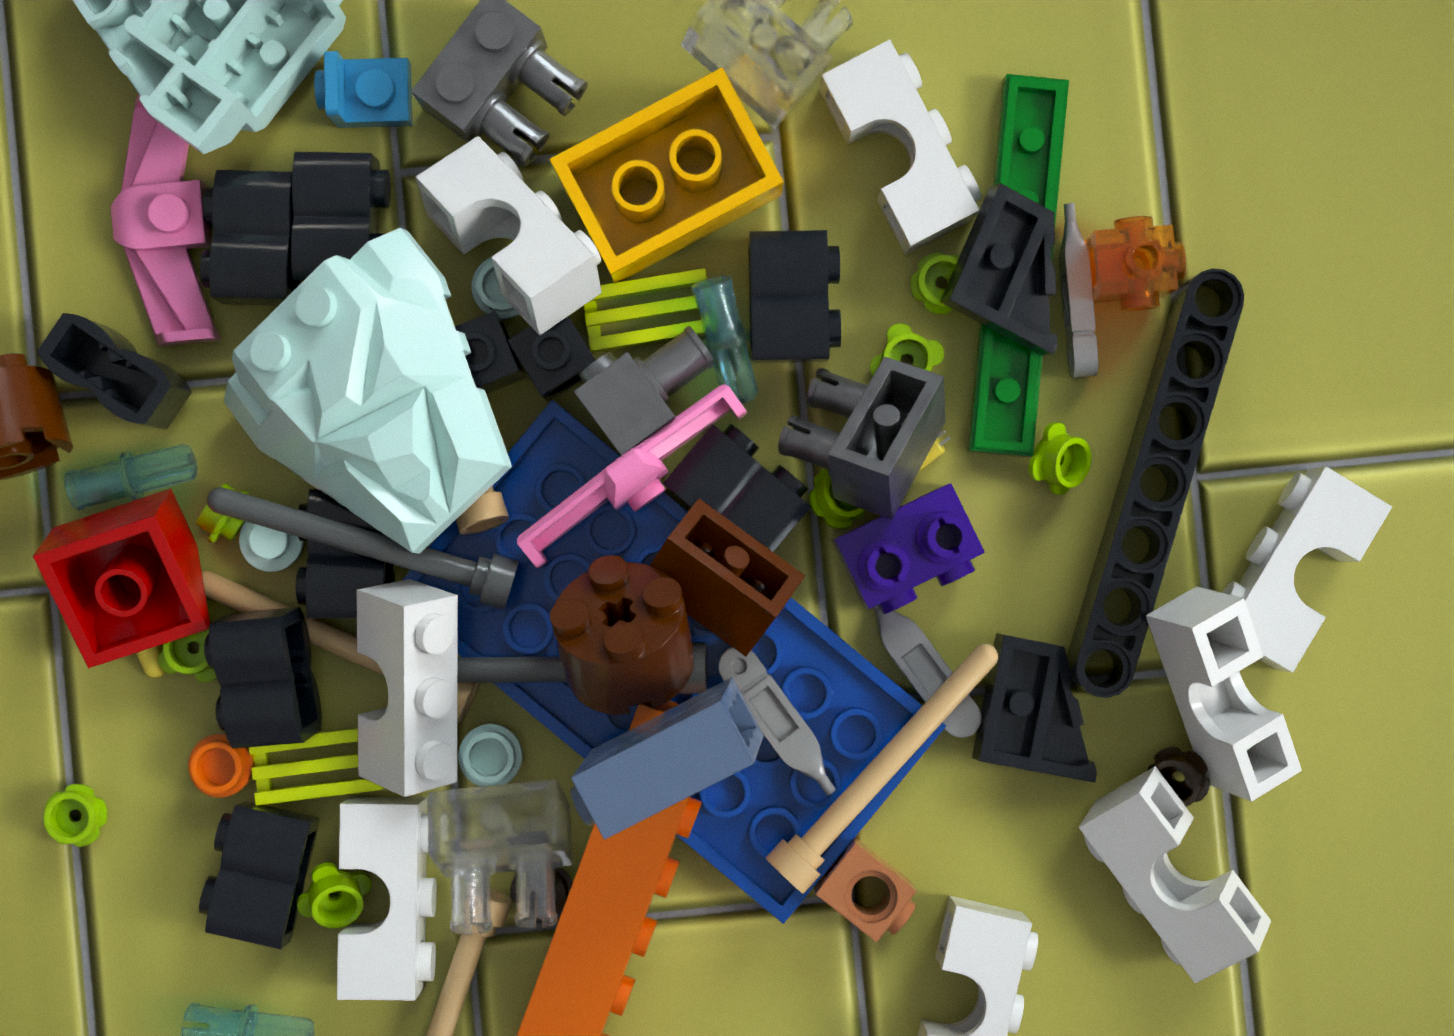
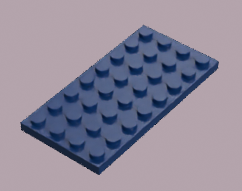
[403,400,946,924]

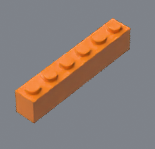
[517,700,702,1036]

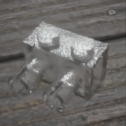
[681,0,853,129]
[428,779,572,935]

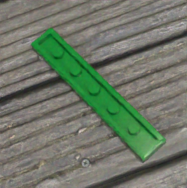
[967,74,1069,458]

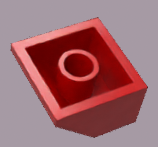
[33,488,210,669]

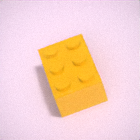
[550,67,784,283]

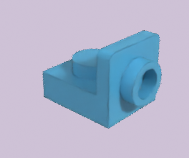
[314,51,413,128]

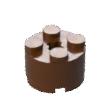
[0,353,73,480]
[550,555,694,715]

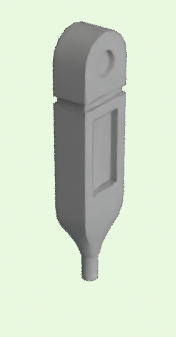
[1059,203,1098,378]
[872,605,981,738]
[719,647,836,796]

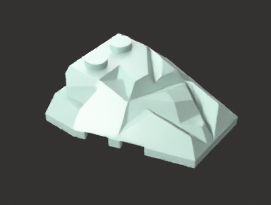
[73,0,346,154]
[224,228,512,554]

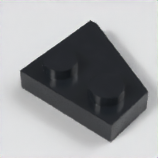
[940,183,1057,356]
[972,633,1097,783]

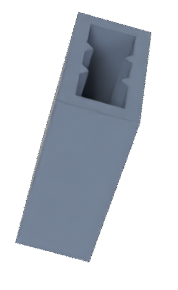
[570,677,764,840]

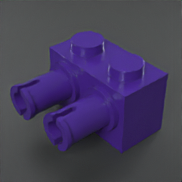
[832,483,985,614]

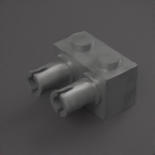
[411,0,588,167]
[574,326,714,456]
[778,356,946,520]

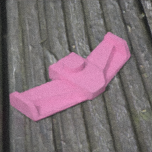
[111,94,221,347]
[517,384,747,568]

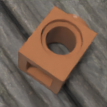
[814,837,917,942]

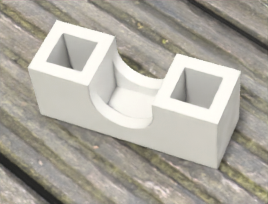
[819,40,981,255]
[415,136,602,336]
[1222,466,1393,673]
[357,579,458,797]
[1146,586,1302,802]
[1078,766,1271,983]
[337,796,438,1001]
[918,895,1038,1036]

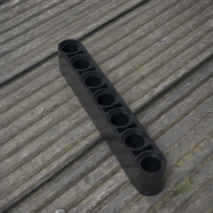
[1067,268,1245,698]

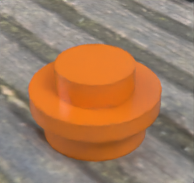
[188,733,254,798]

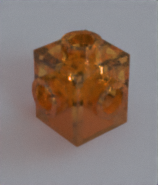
[1084,216,1186,311]

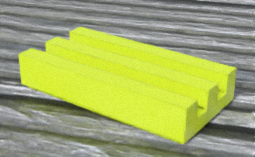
[584,268,716,353]
[249,727,384,806]

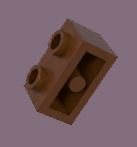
[650,499,805,657]

